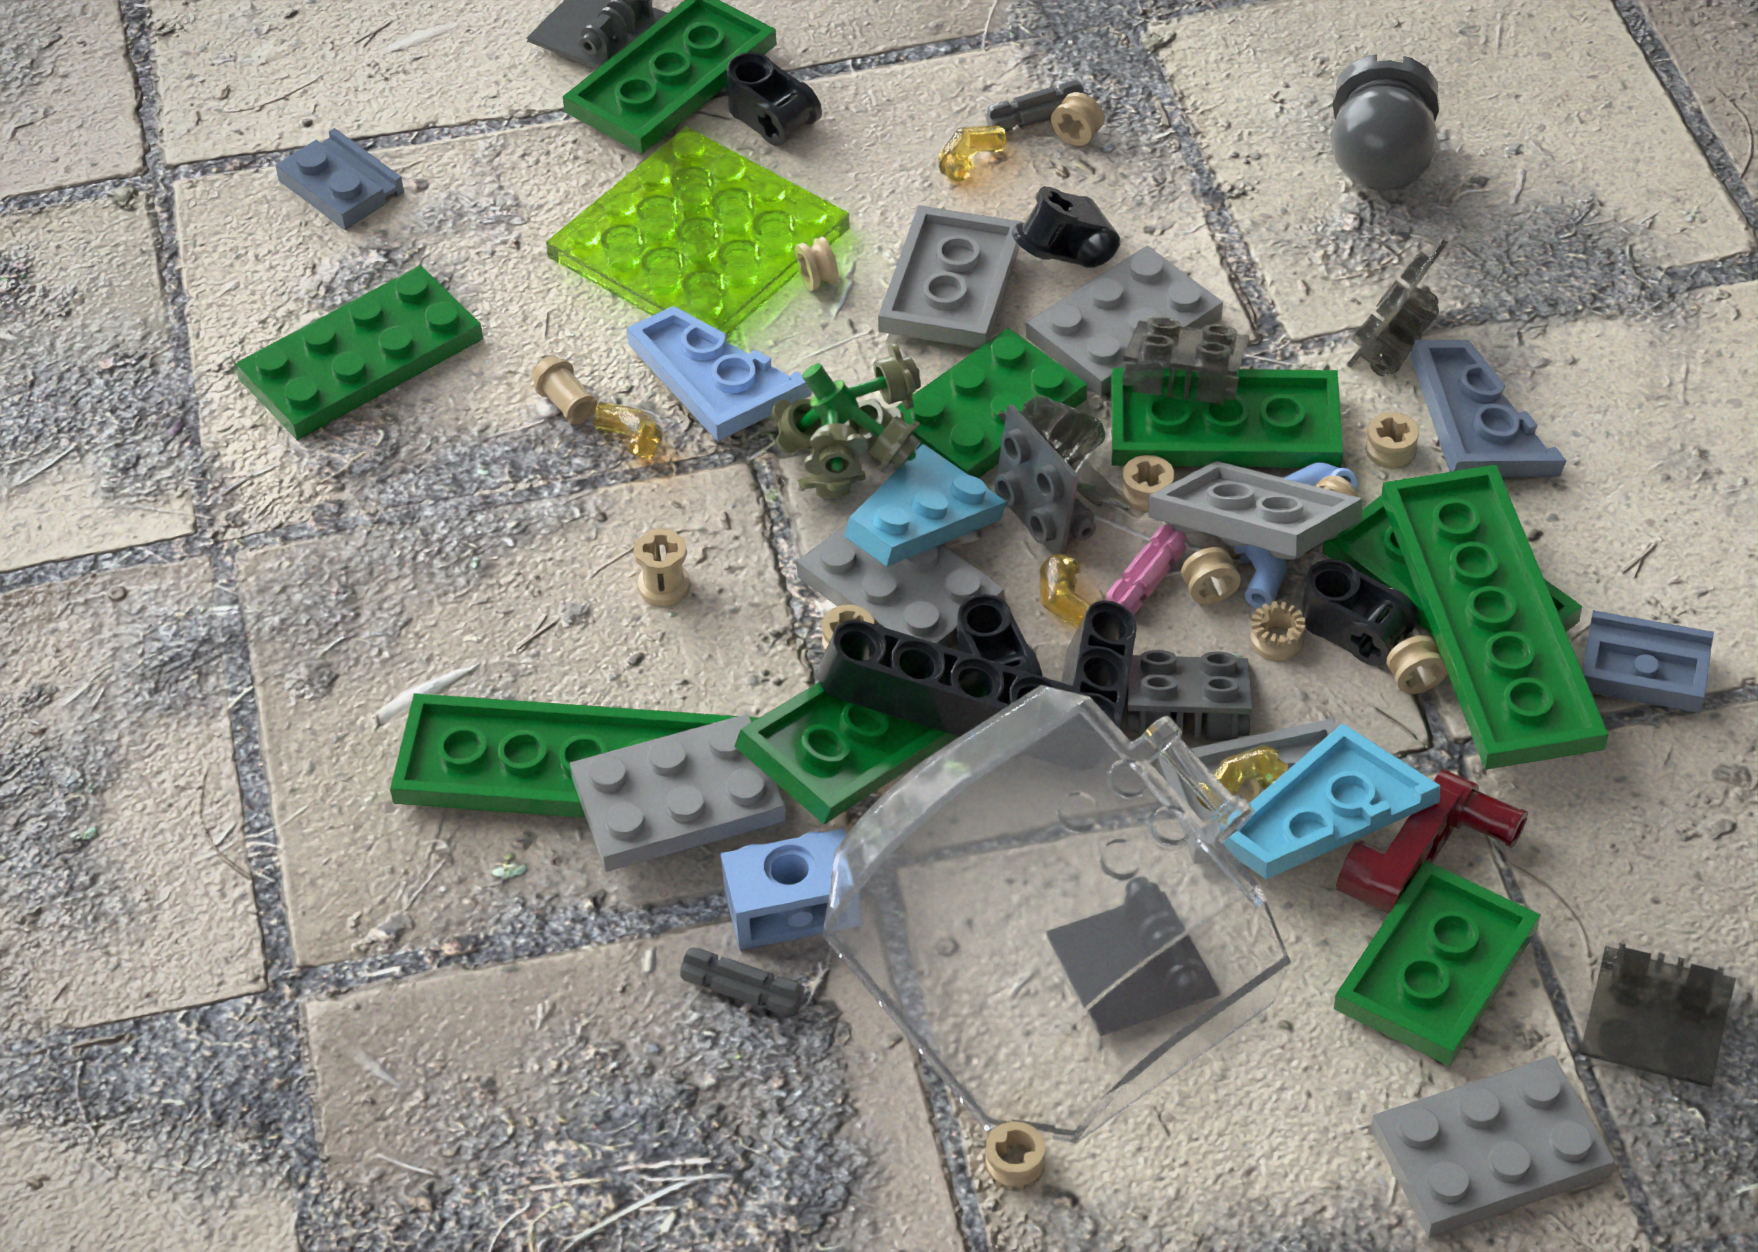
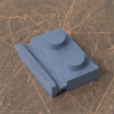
[275,128,404,230]
[1582,610,1714,713]

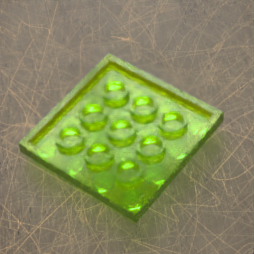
[546,126,850,336]

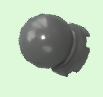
[1330,54,1440,192]

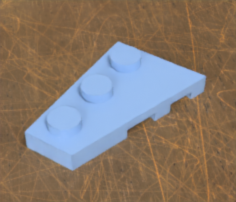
[627,306,812,442]

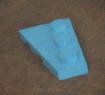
[844,444,1006,567]
[1218,723,1440,880]

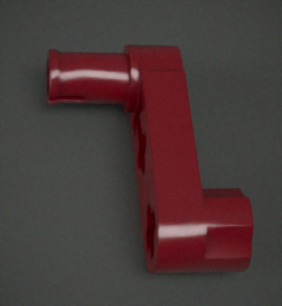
[1336,769,1528,914]

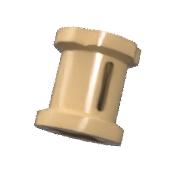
[634,528,691,607]

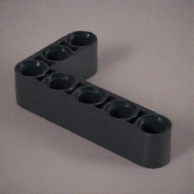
[817,600,1137,773]

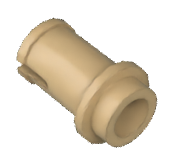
[532,356,598,425]

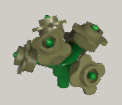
[772,343,921,499]

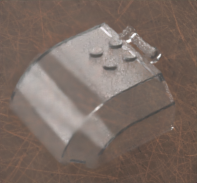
[822,685,1291,1143]

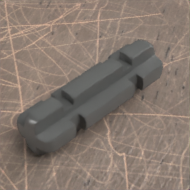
[985,80,1085,135]
[680,947,805,1016]

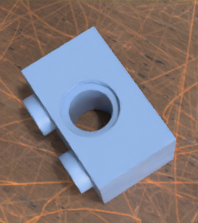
[721,828,863,951]

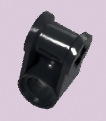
[727,52,822,146]
[1012,186,1120,268]
[1301,559,1420,666]
[957,594,1043,677]

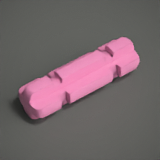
[1106,524,1187,616]

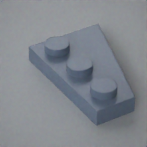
[1410,340,1567,477]

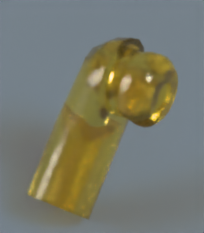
[938,125,1006,182]
[593,401,663,459]
[1039,553,1092,629]
[1196,745,1289,812]

